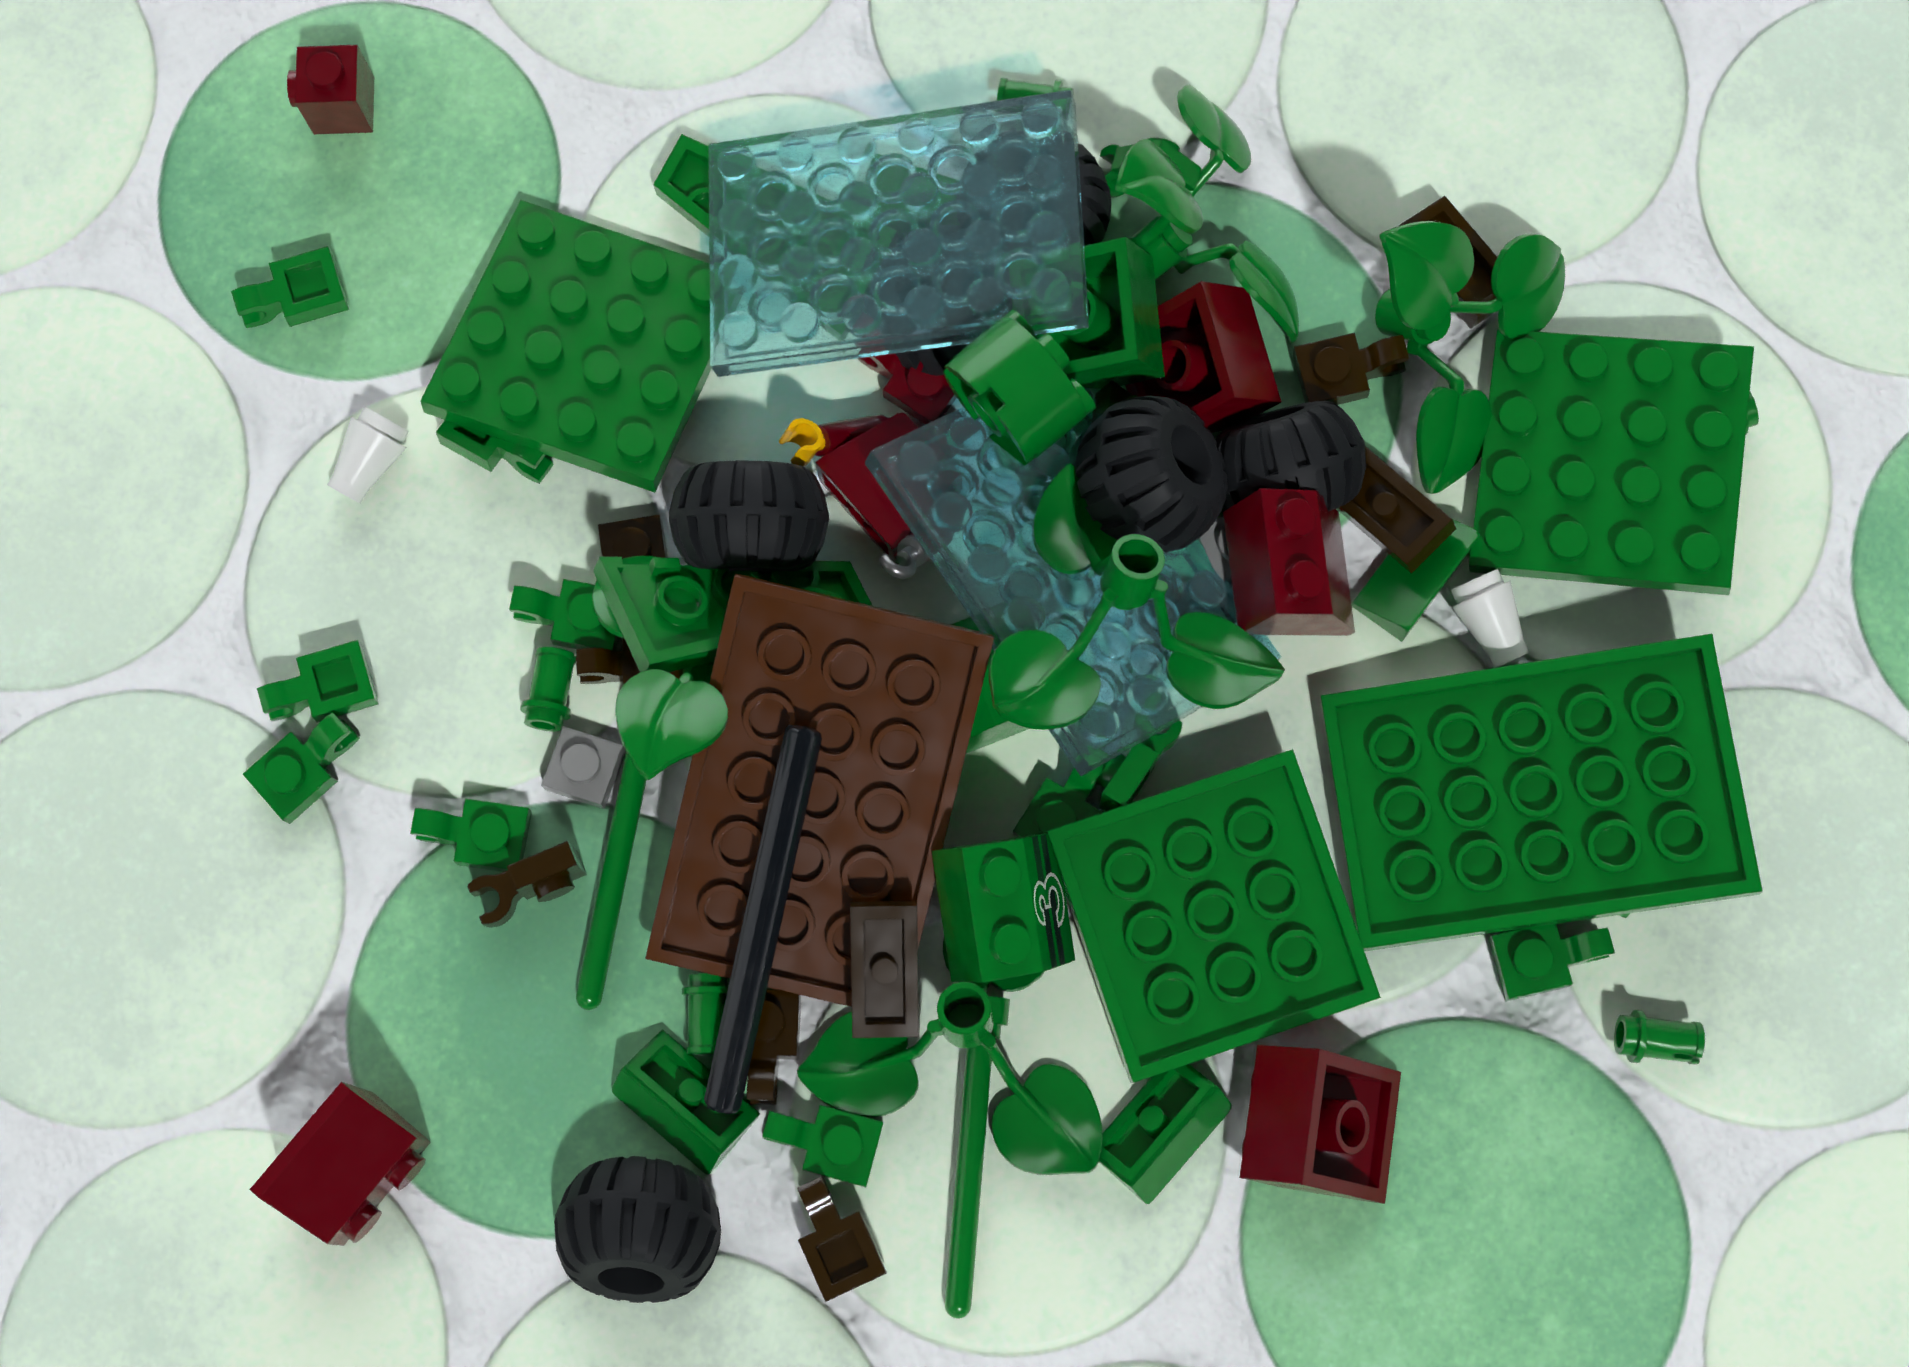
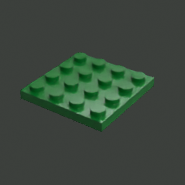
[420,200,748,493]
[1469,329,1754,595]
[1046,749,1381,1083]

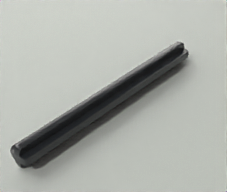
[704,725,822,1114]

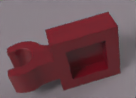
[857,327,957,429]

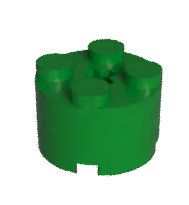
[943,309,1096,467]

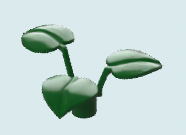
[1115,85,1299,344]
[1375,221,1565,494]
[989,464,1285,730]
[592,556,845,780]
[797,938,1103,1175]

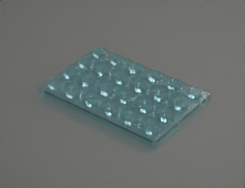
[709,90,1089,377]
[865,388,1282,777]

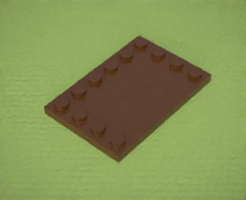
[645,573,994,1007]

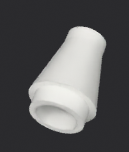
[327,406,409,503]
[1451,569,1529,668]

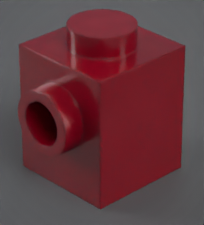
[287,45,374,135]

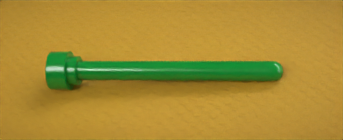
[576,752,647,1010]
[945,996,1010,1319]

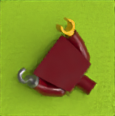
[778,412,973,579]

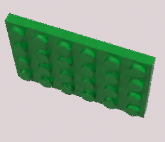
[1320,633,1763,951]

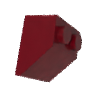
[1125,281,1282,433]
[1223,488,1355,636]
[1239,1045,1401,1204]
[249,1082,431,1246]

